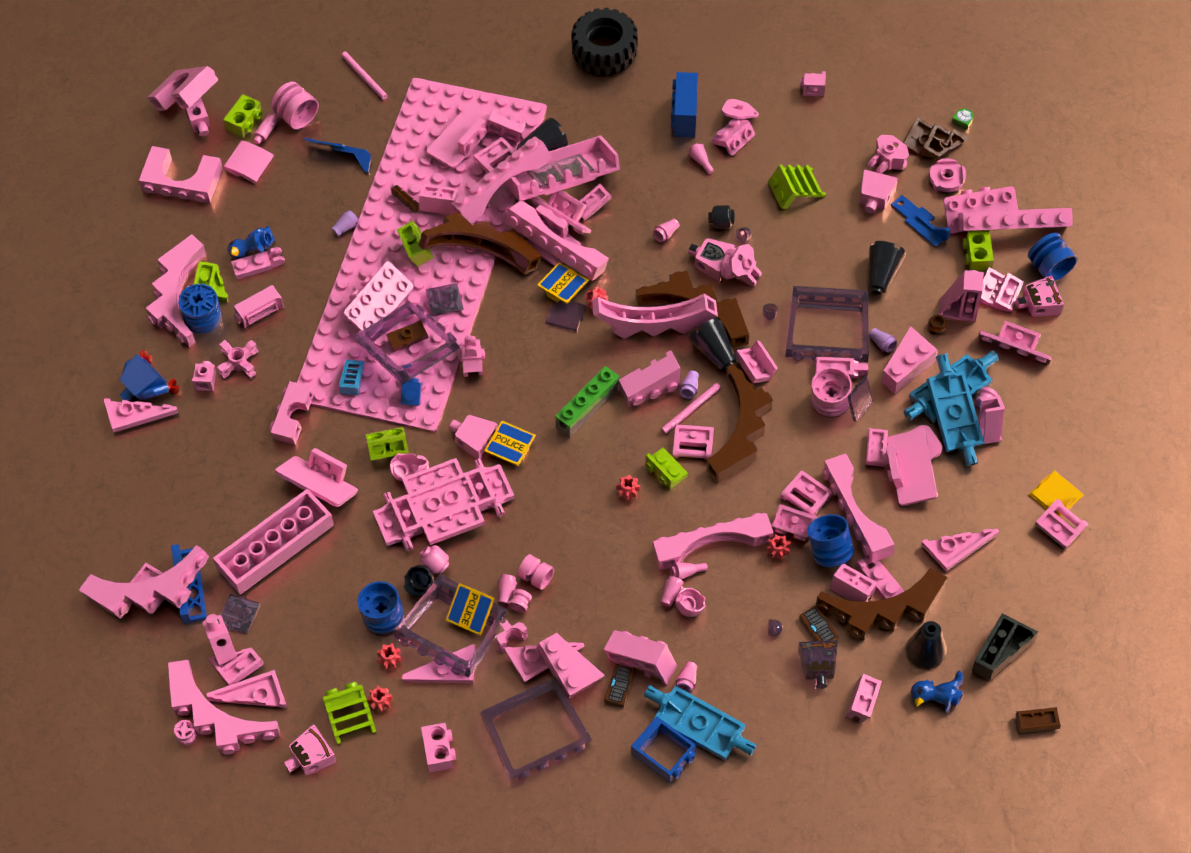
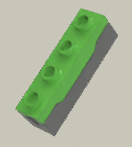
[555,366,620,438]

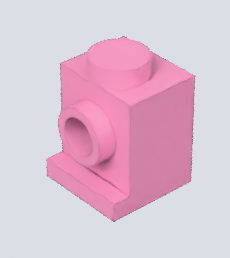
[800,71,826,96]
[192,361,217,392]

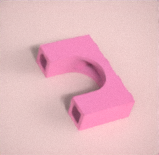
[147,66,218,111]
[139,146,223,203]

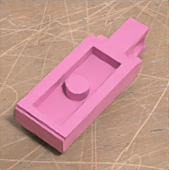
[815,357,868,378]

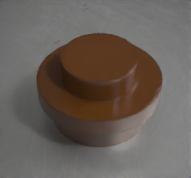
[928,315,947,333]

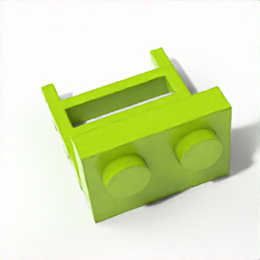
[768,165,826,209]
[322,681,376,744]

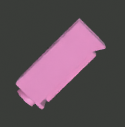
[234,285,284,329]
[979,395,1005,444]

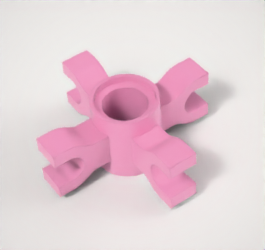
[217,340,258,379]

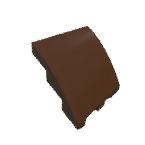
[903,117,967,158]

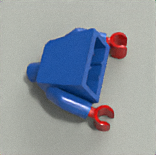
[120,350,180,401]

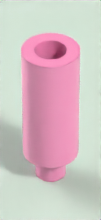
[253,112,279,145]

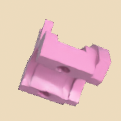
[497,619,528,653]

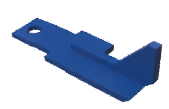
[304,138,372,172]
[891,195,950,246]

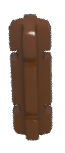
[391,185,419,213]

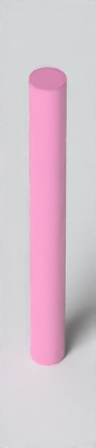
[341,52,388,100]
[661,383,721,434]

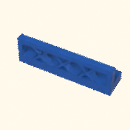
[171,544,207,624]

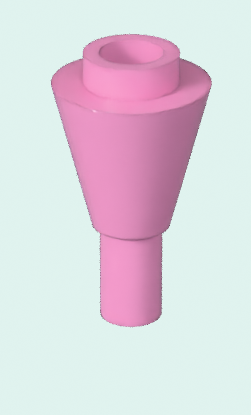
[688,143,714,175]
[670,562,708,580]

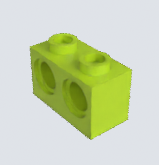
[223,94,263,138]
[396,221,434,267]
[963,230,994,272]
[366,427,409,461]

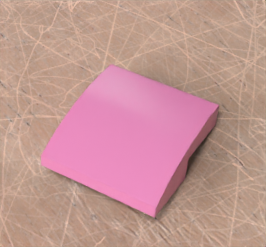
[223,141,274,184]
[980,267,1024,312]

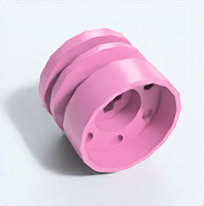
[271,82,319,129]
[811,367,852,417]

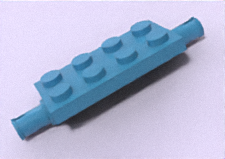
[904,351,999,423]
[926,353,984,466]
[644,685,757,760]

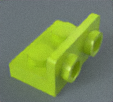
[645,448,688,490]

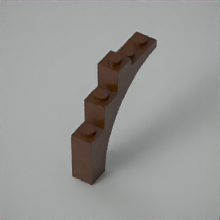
[418,212,542,274]
[636,271,749,348]
[707,364,773,483]
[816,568,948,640]

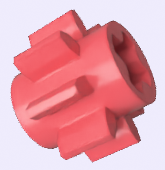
[585,286,608,309]
[616,475,640,500]
[767,534,791,560]
[377,643,402,669]
[367,686,393,713]

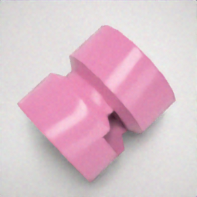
[517,554,554,590]

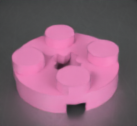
[929,158,966,192]

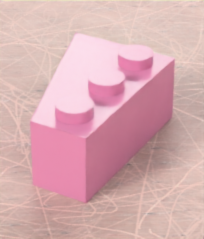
[939,270,984,322]
[882,327,938,394]
[619,350,680,407]
[604,630,677,686]
[537,633,605,699]

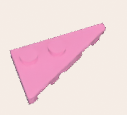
[104,398,178,433]
[921,528,999,572]
[504,642,584,683]
[402,644,475,683]
[206,670,287,708]

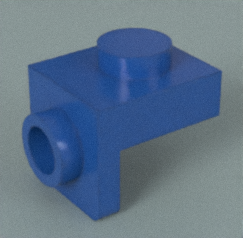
[400,378,423,406]

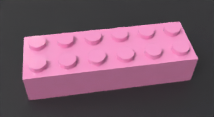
[213,488,334,595]

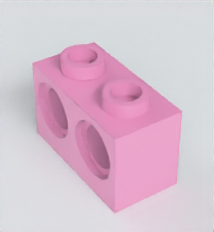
[421,723,456,773]

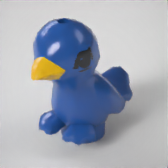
[227,226,275,258]
[911,671,964,713]

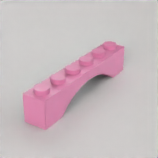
[451,136,552,224]
[505,201,609,281]
[958,208,1073,232]
[822,454,895,562]
[653,513,773,571]

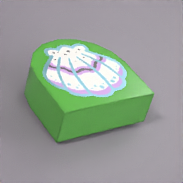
[952,108,973,129]

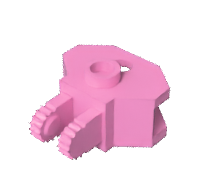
[868,135,909,174]
[720,244,762,287]
[458,335,485,377]

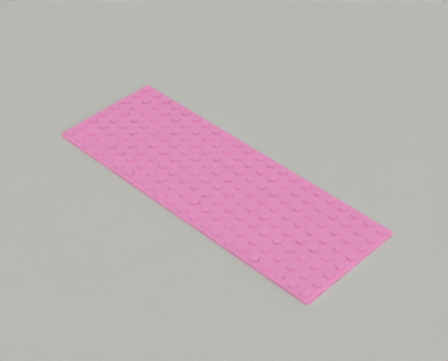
[297,78,547,432]

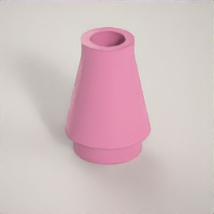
[653,218,680,242]
[497,574,517,605]
[660,576,684,607]
[676,662,697,693]

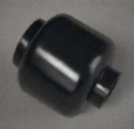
[708,205,735,229]

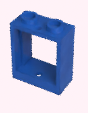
[631,716,696,783]

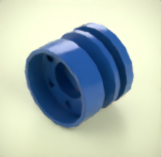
[1027,233,1078,281]
[178,284,222,333]
[807,514,854,567]
[357,581,404,634]

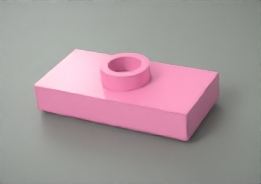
[580,184,612,221]
[866,428,888,467]

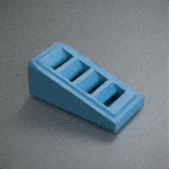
[339,360,365,395]

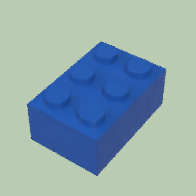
[671,72,698,137]

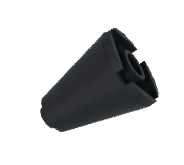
[517,117,568,151]
[868,241,906,295]
[688,318,737,371]
[906,621,947,669]

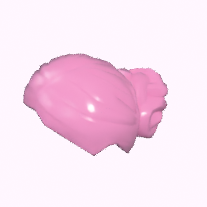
[390,453,429,481]

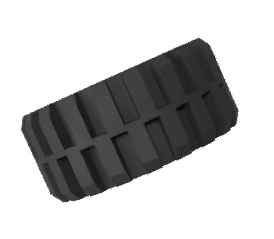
[571,8,638,75]

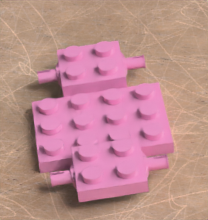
[373,458,515,551]

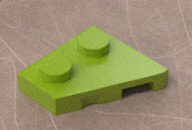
[193,261,228,302]

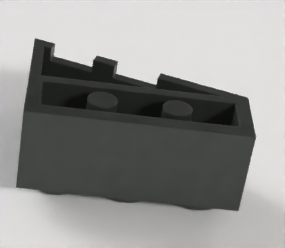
[972,613,1038,680]

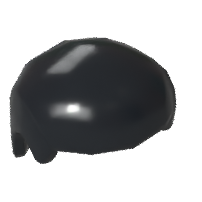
[404,565,434,596]

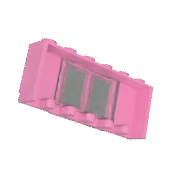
[504,135,620,201]

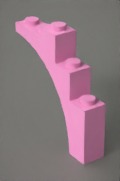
[146,234,206,347]
[592,294,718,339]
[79,545,209,619]
[168,660,280,755]

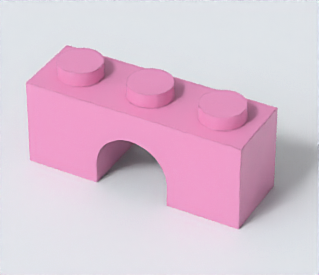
[270,381,314,445]

